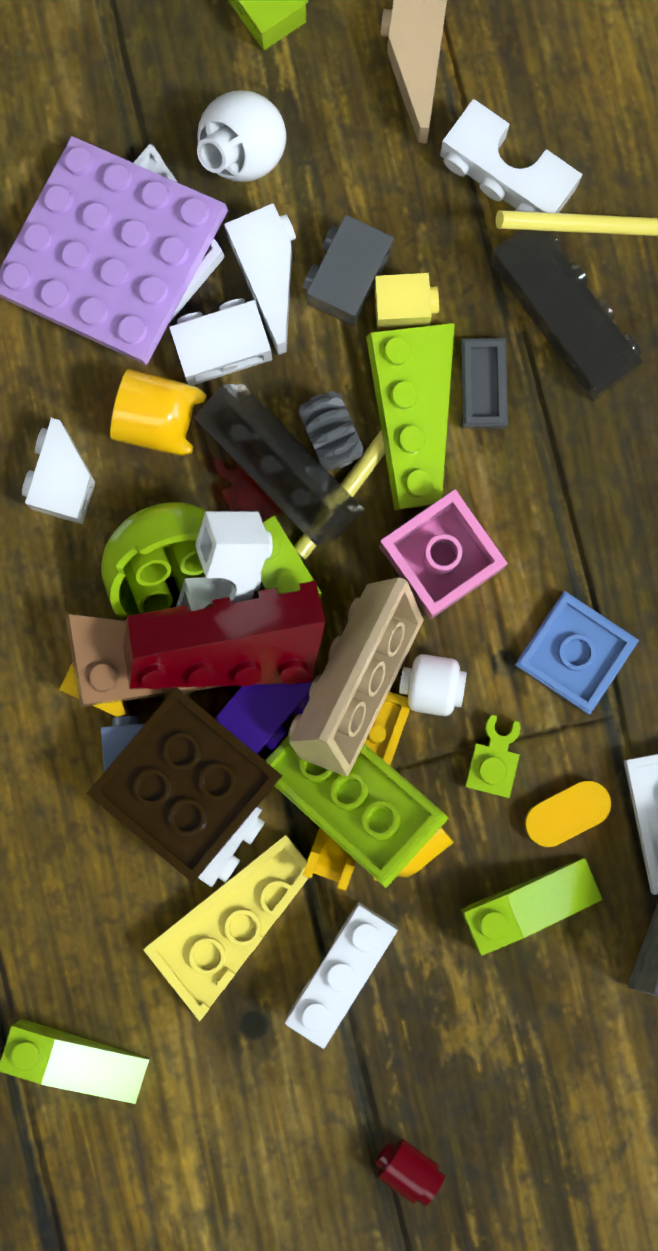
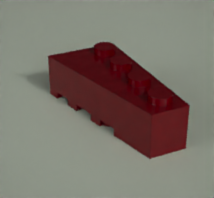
[123,580,326,690]

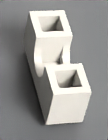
[440,99,582,213]
[176,512,272,611]
[285,902,398,1049]

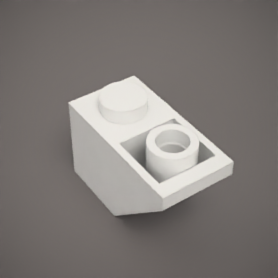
[22,418,96,524]

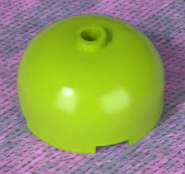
[101,502,208,620]

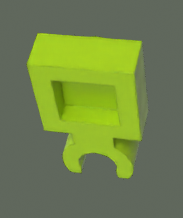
[464,715,521,798]

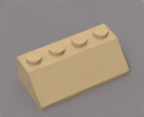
[289,577,424,777]

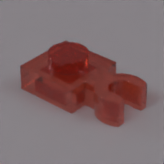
[215,448,282,523]

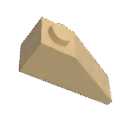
[380,0,447,143]

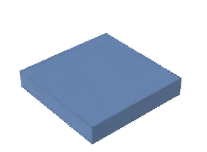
[514,591,639,715]

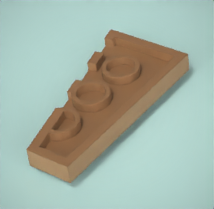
[66,614,224,707]

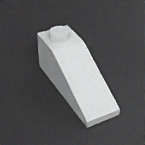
[224,203,296,355]

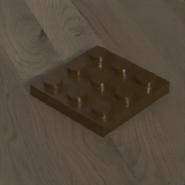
[87,687,283,883]

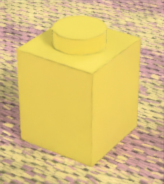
[374,273,439,330]

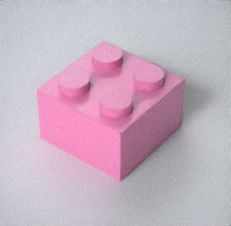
[379,489,508,620]

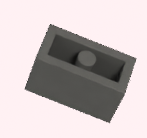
[303,215,394,327]

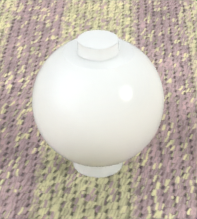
[197,90,286,182]

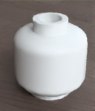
[399,654,467,716]

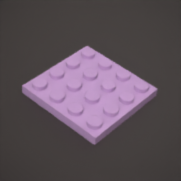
[0,136,228,366]

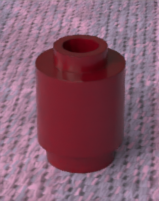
[375,1138,446,1206]

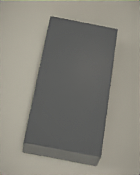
[461,338,508,429]

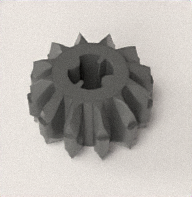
[299,391,363,471]

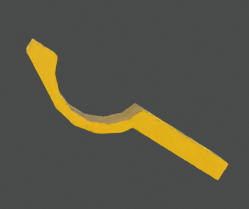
[302,691,410,891]

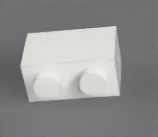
[169,299,272,386]

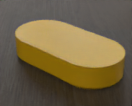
[524,781,611,847]

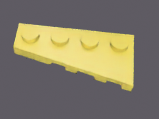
[143,835,308,1021]

